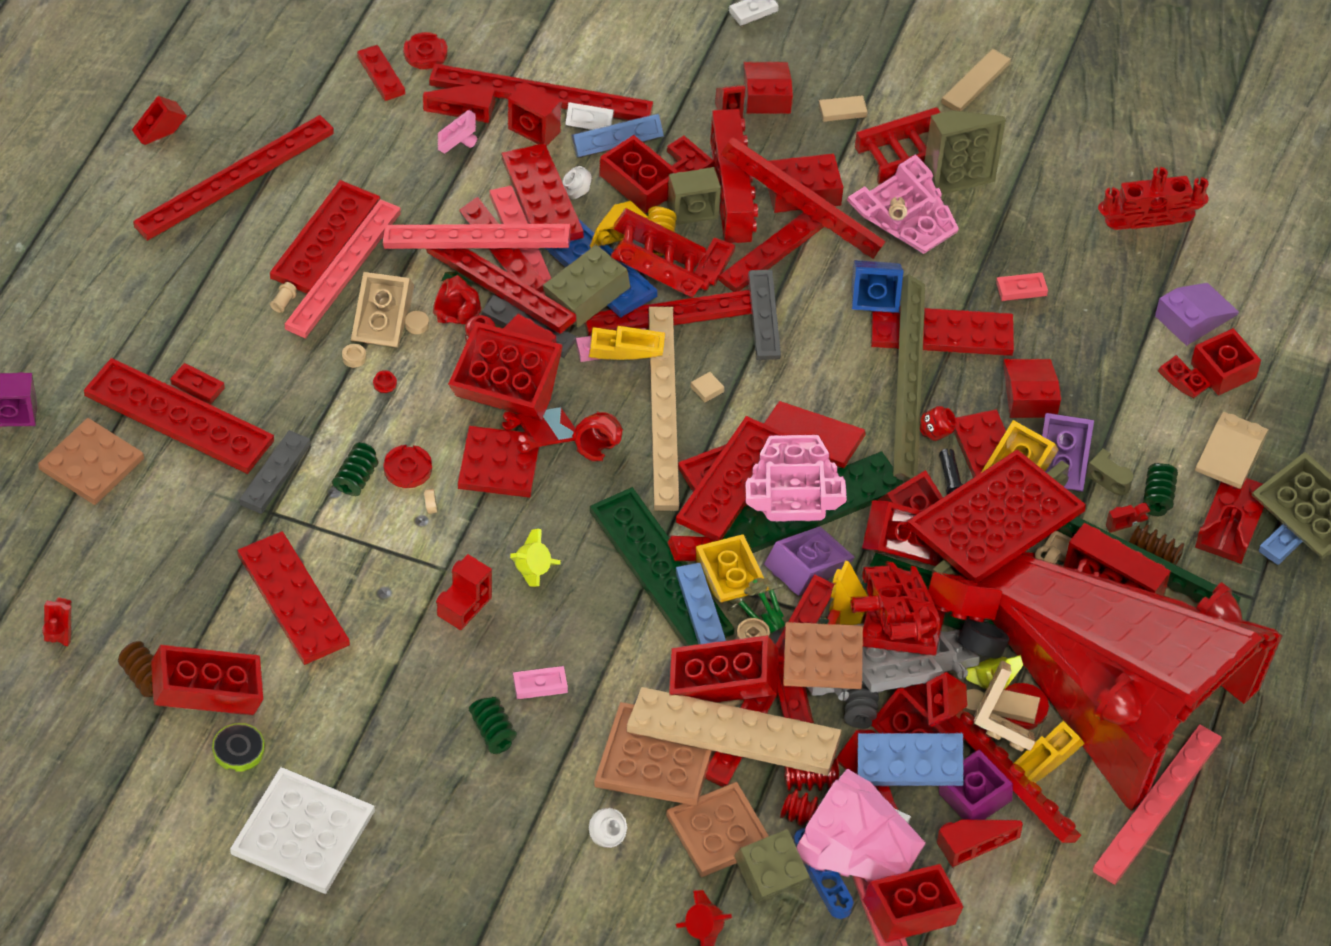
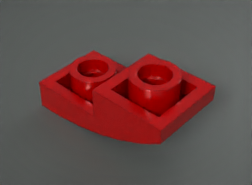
[1158,355,1212,399]

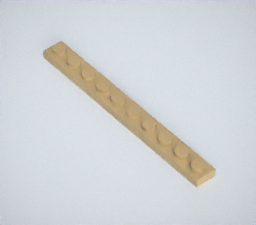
[649,307,679,511]

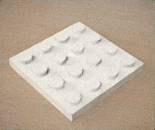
[230,767,375,894]

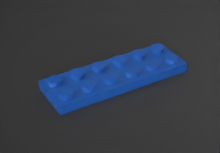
[545,220,658,318]

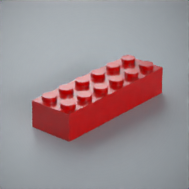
[710,109,758,243]

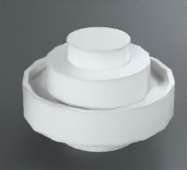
[562,166,592,200]
[589,808,627,848]

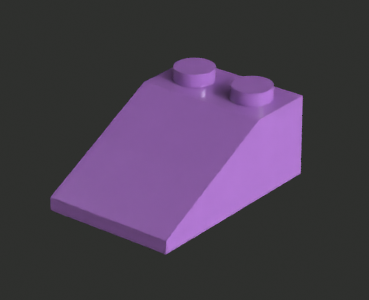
[1155,283,1239,346]
[1042,413,1094,492]
[764,526,855,596]

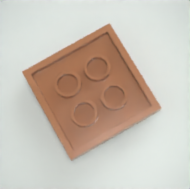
[38,418,144,505]
[784,622,863,689]
[666,782,769,878]

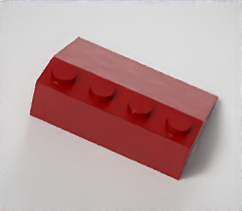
[448,322,563,420]

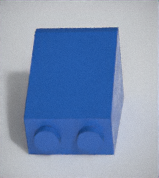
[852,260,903,313]

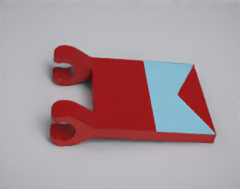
[502,407,575,453]

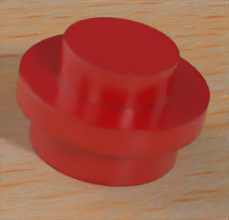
[373,370,397,393]

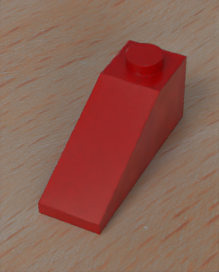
[423,84,495,123]
[937,819,1023,867]

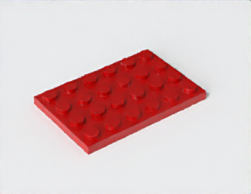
[907,449,1086,583]

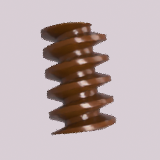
[1129,524,1184,565]
[118,641,154,697]

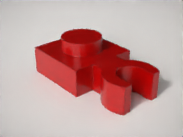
[1106,503,1150,533]

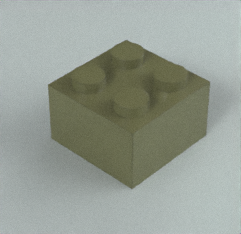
[667,167,721,225]
[734,829,810,904]

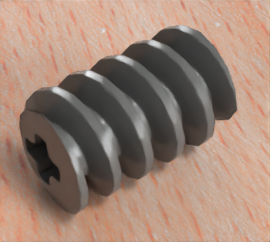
[844,680,879,729]

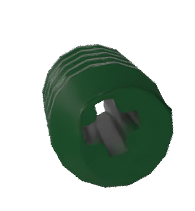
[332,442,379,497]
[1143,463,1178,517]
[469,697,517,754]

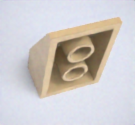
[351,272,414,348]
[1195,412,1269,489]

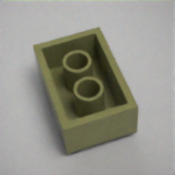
[543,245,631,328]

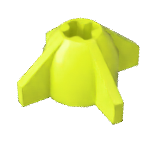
[510,529,561,587]
[966,655,1023,690]

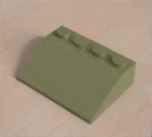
[924,110,1006,195]
[1252,452,1331,558]

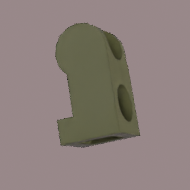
[1086,448,1133,496]

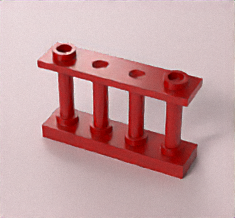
[855,107,941,185]
[611,208,706,297]

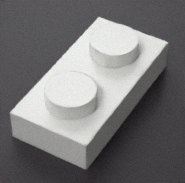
[729,0,778,26]
[565,102,614,129]

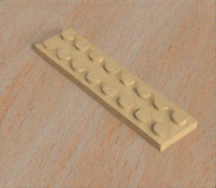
[627,687,841,775]

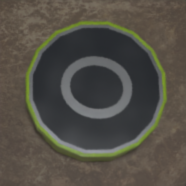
[212,723,265,772]

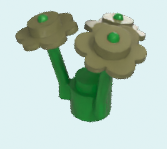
[728,578,785,633]

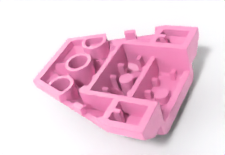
[847,155,959,254]
[746,435,846,522]
[797,769,925,882]

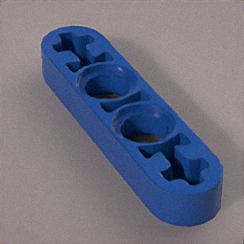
[794,828,853,919]

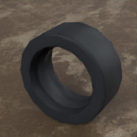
[958,619,1009,659]

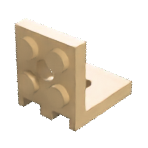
[974,660,1035,751]

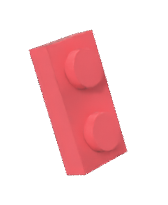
[996,273,1048,301]

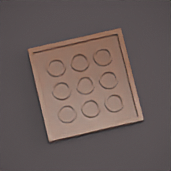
[594,702,713,806]

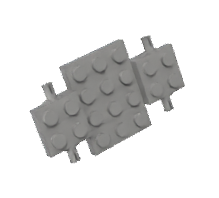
[807,623,979,701]

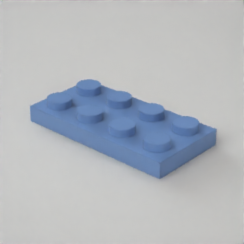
[858,733,963,786]

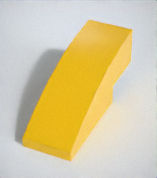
[589,326,665,360]
[1014,721,1085,783]

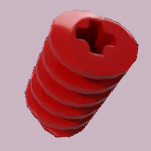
[784,758,839,792]
[780,789,819,826]

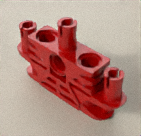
[1098,167,1209,230]
[850,561,940,642]

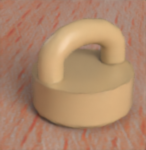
[1035,546,1061,564]

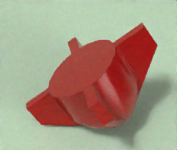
[676,890,732,946]

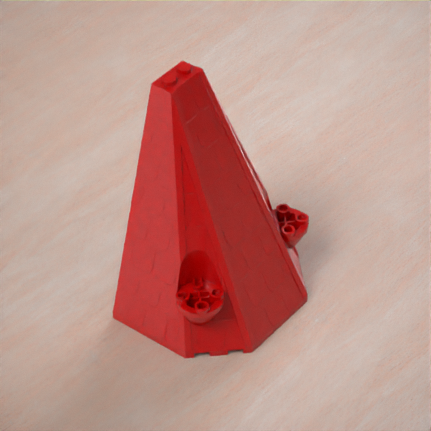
[980,554,1283,811]

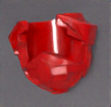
[433,275,481,325]
[572,411,623,462]

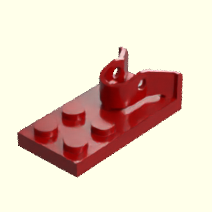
[1195,478,1264,564]

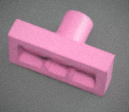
[438,110,477,154]

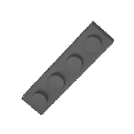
[748,270,781,360]
[482,295,576,358]
[240,430,311,514]

